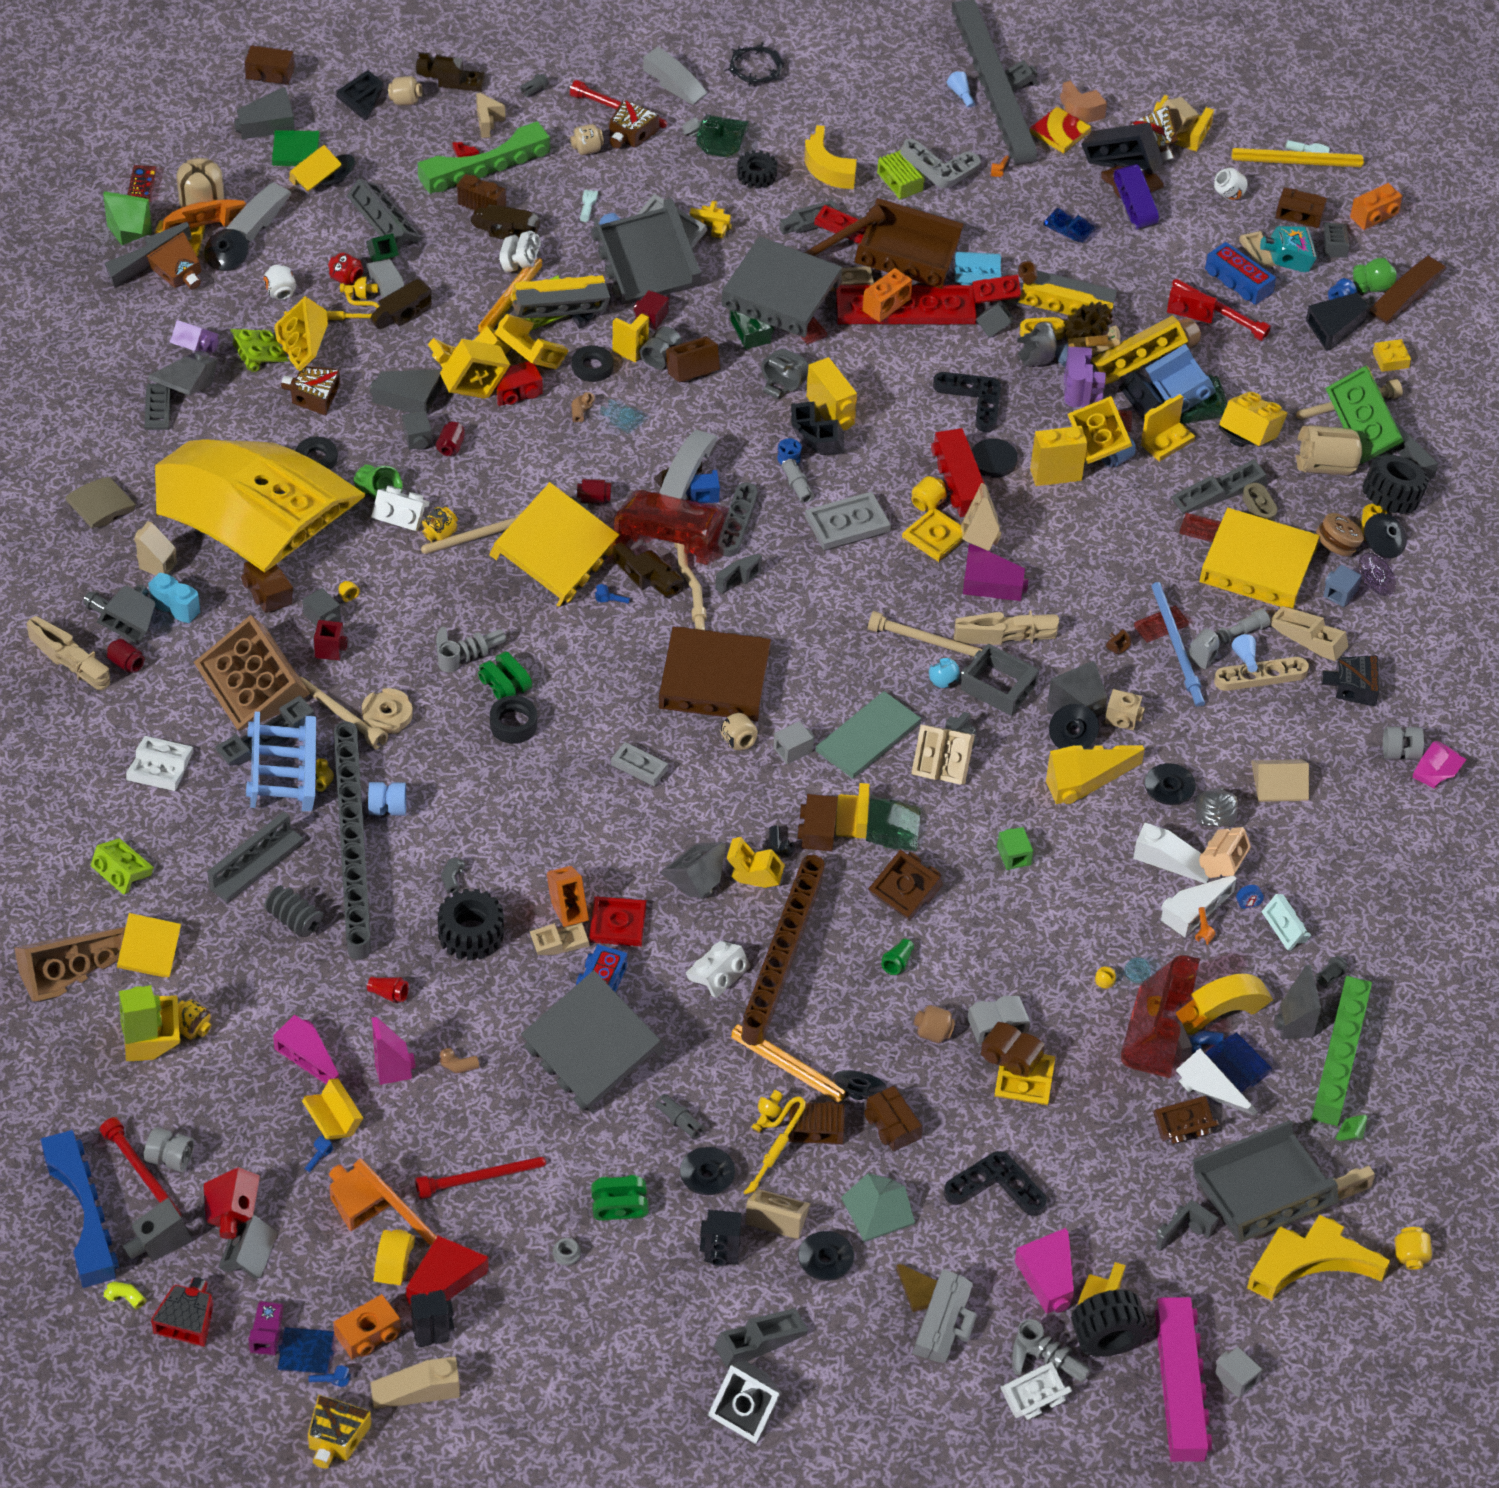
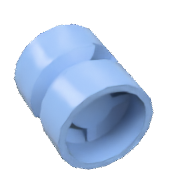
[368,782,406,816]

